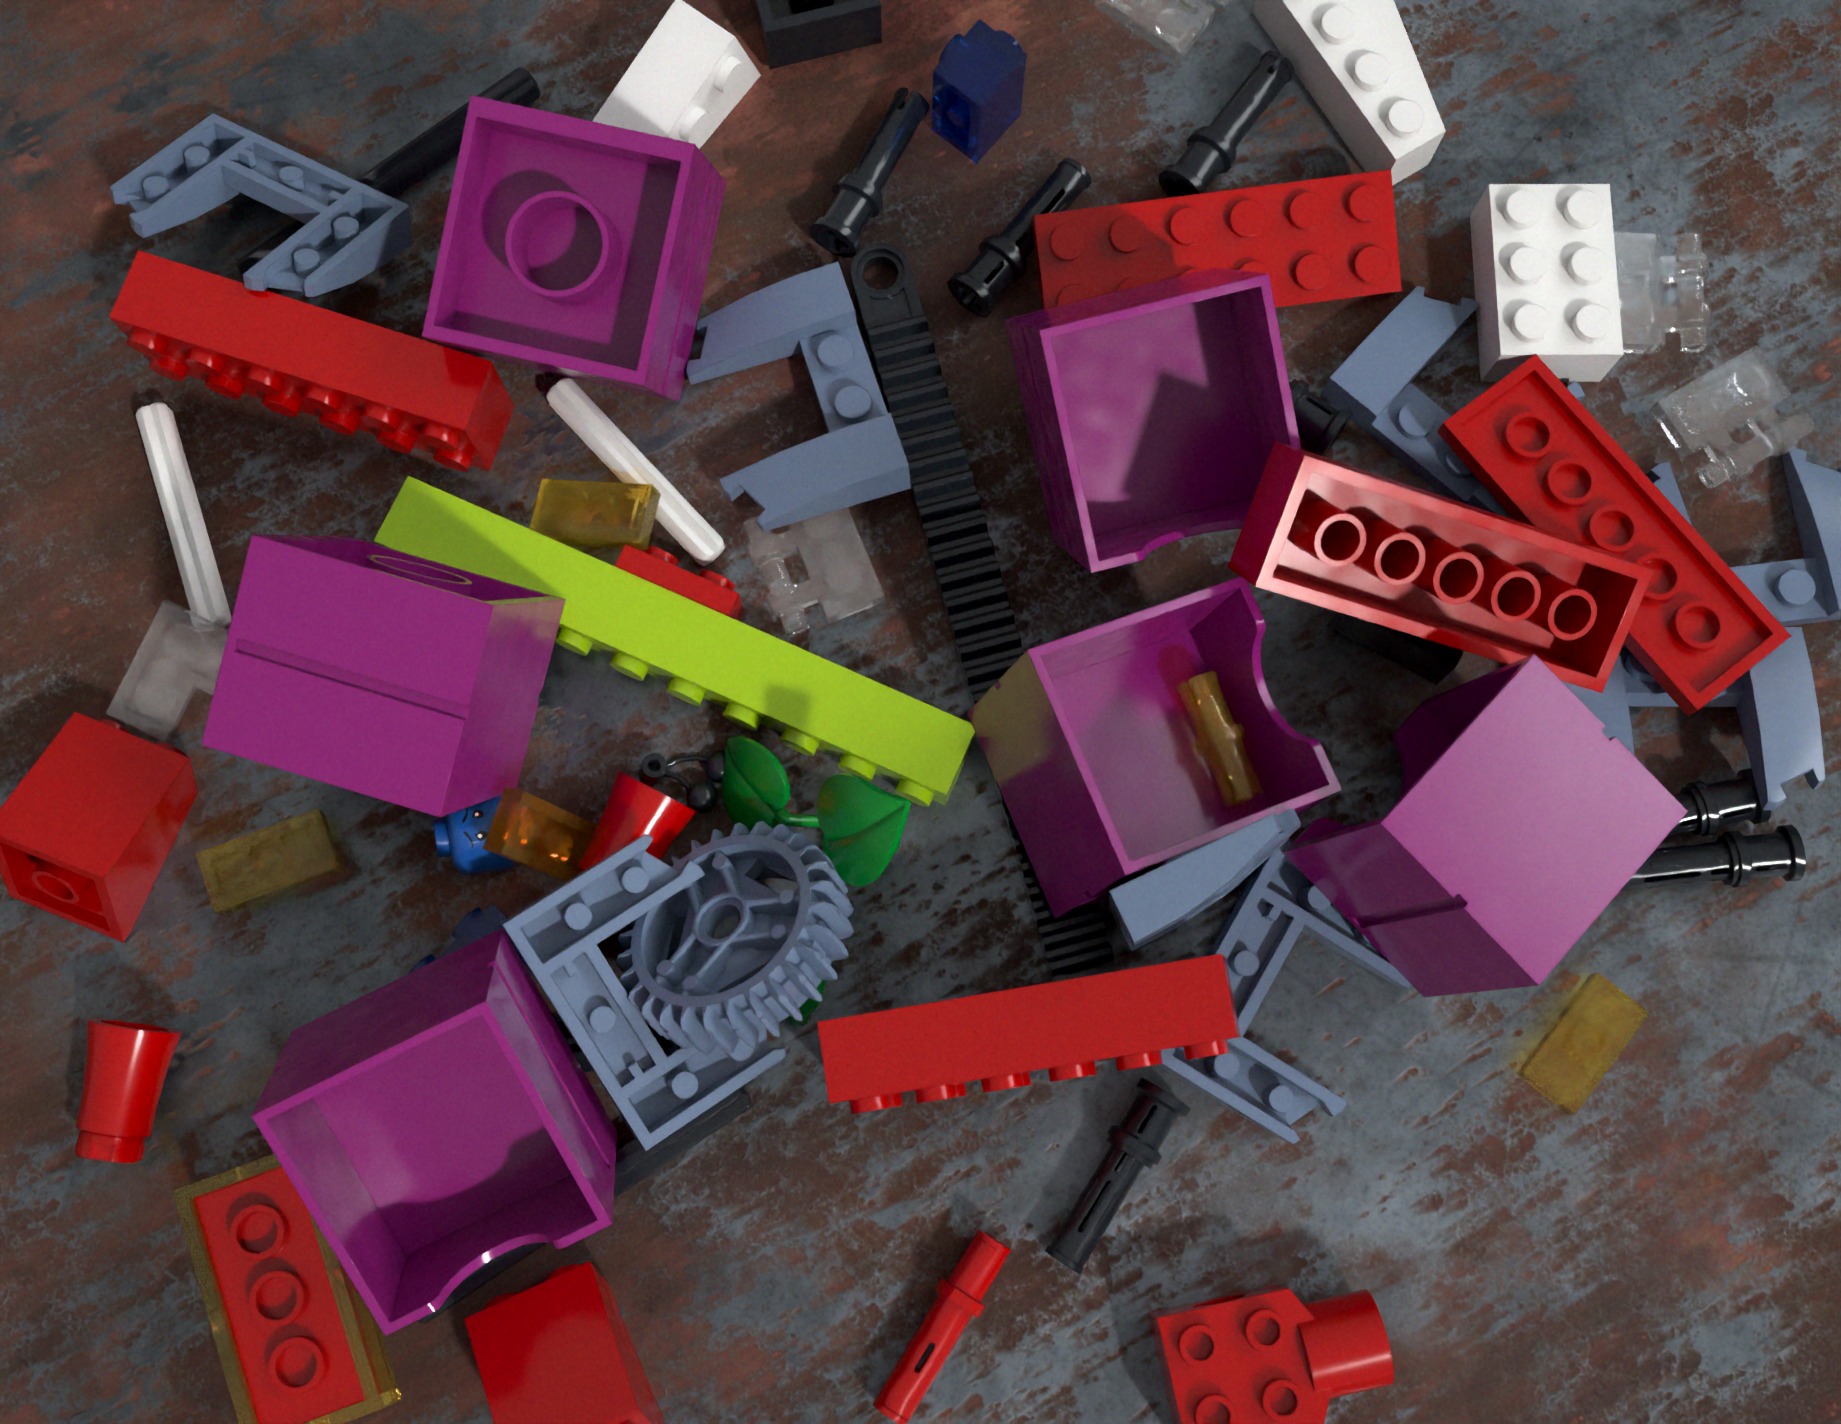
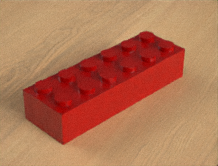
[109,250,515,472]
[1228,441,1654,693]
[817,954,1241,1114]

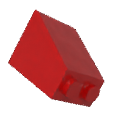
[0,712,198,943]
[464,1261,666,1424]

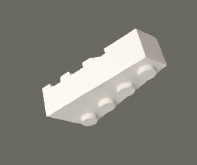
[592,0,761,149]
[1252,0,1446,186]

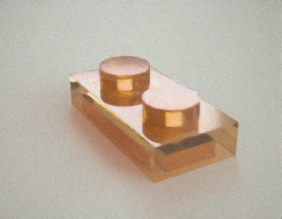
[483,787,597,883]

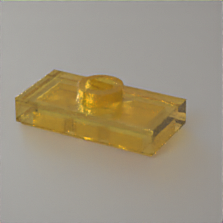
[529,479,661,550]
[196,808,343,916]
[1516,972,1650,1115]

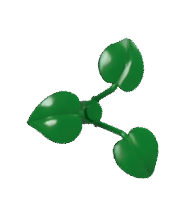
[721,735,911,1026]

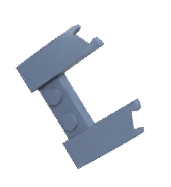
[110,113,412,297]
[686,261,911,532]
[1321,286,1585,520]
[1646,448,1841,627]
[1562,627,1826,810]
[1109,808,1301,954]
[500,834,786,1151]
[1155,840,1411,1144]

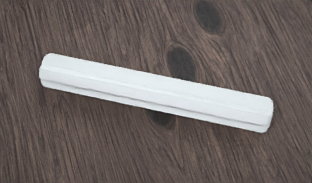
[546,378,725,566]
[136,402,232,632]

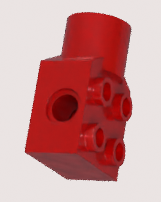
[1148,1284,1394,1424]

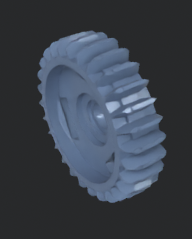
[616,821,854,1055]

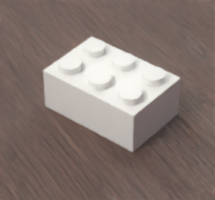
[1470,184,1624,382]

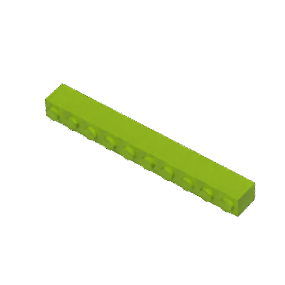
[374,476,976,807]

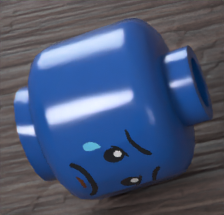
[433,791,530,876]

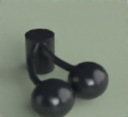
[638,750,725,814]

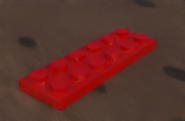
[1031,169,1402,310]
[1437,354,1791,717]

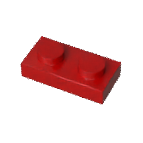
[615,544,744,621]

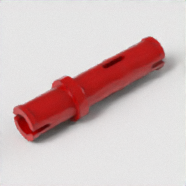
[873,1229,1011,1424]

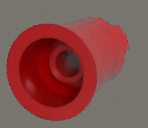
[577,770,696,875]
[75,1018,182,1163]

